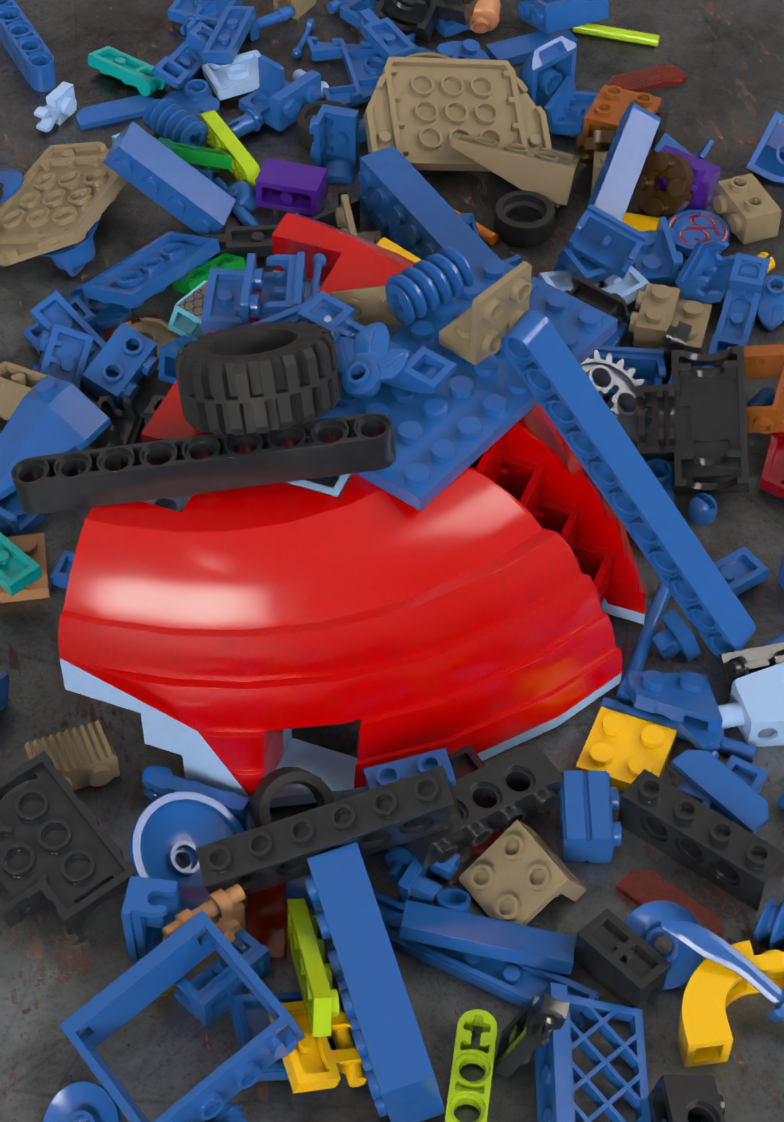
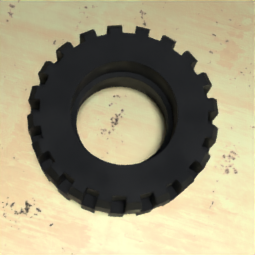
[174,321,342,436]

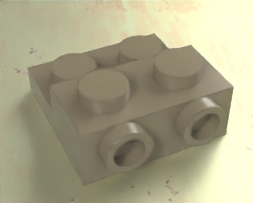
[629,283,712,354]

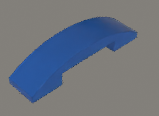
[152,21,213,90]
[708,252,770,367]
[297,291,457,394]

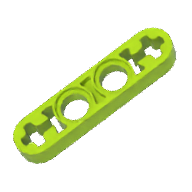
[197,110,260,189]
[445,1009,497,1122]

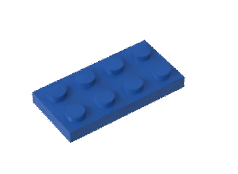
[82,231,220,309]

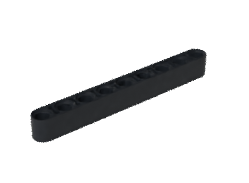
[11,413,397,515]

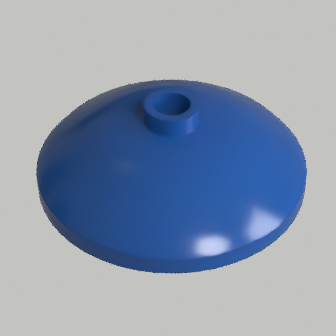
[129,791,245,911]

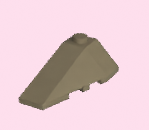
[449,133,581,207]

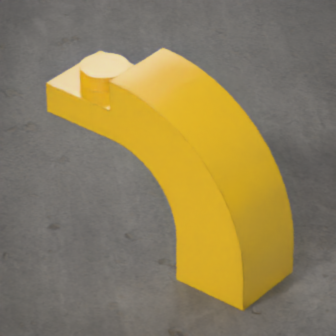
[677,940,784,1067]

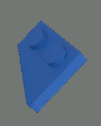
[627,670,723,733]

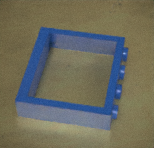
[59,910,305,1122]

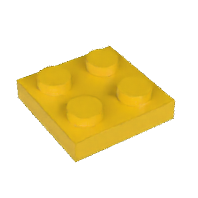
[575,706,677,791]

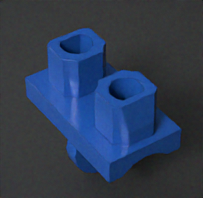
[384,846,460,906]

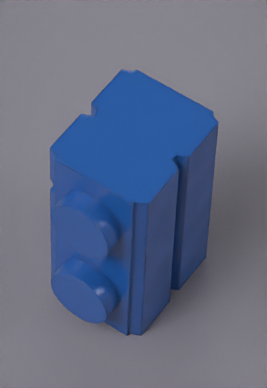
[558,770,622,863]

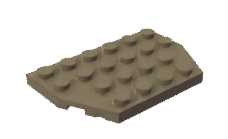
[363,56,552,172]
[0,141,129,267]

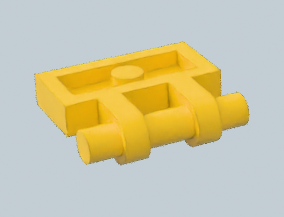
[268,1001,366,1094]

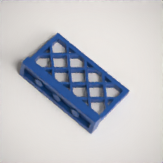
[535,982,651,1122]

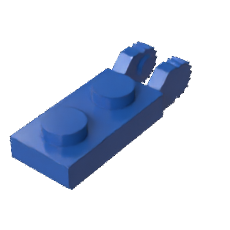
[141,765,252,831]

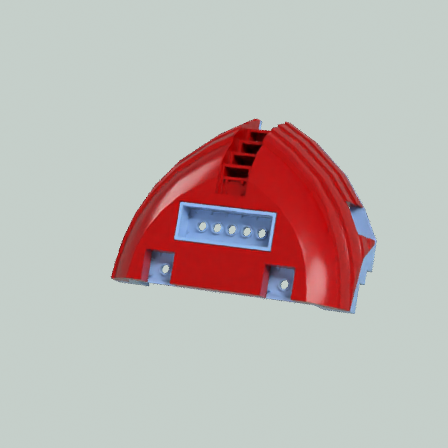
[58,213,646,808]

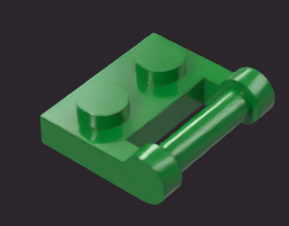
[158,137,233,173]

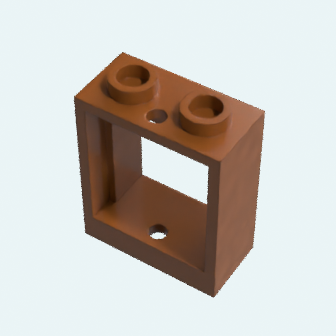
[722,344,784,434]

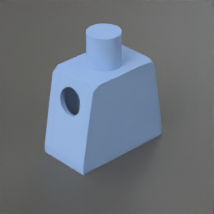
[718,662,784,747]

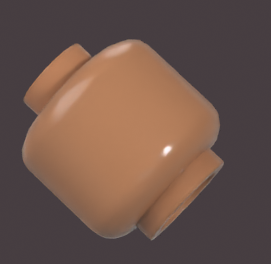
[464,0,501,34]

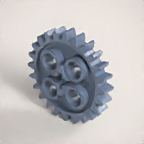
[580,350,652,448]

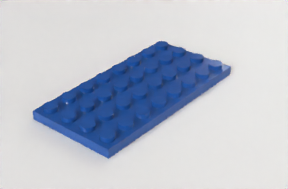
[313,255,618,511]

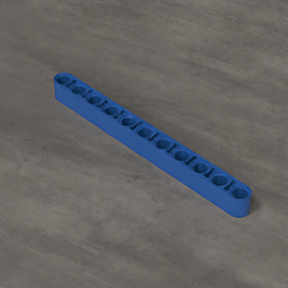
[501,310,756,658]

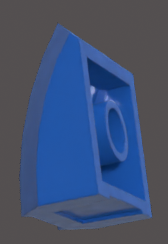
[518,36,577,110]

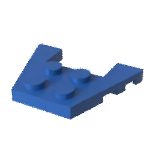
[307,36,387,108]

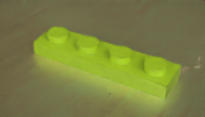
[286,898,339,1037]

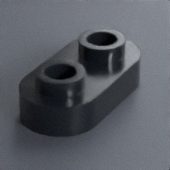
[658,321,692,371]

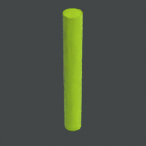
[572,23,660,47]

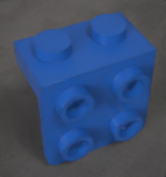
[239,70,322,132]

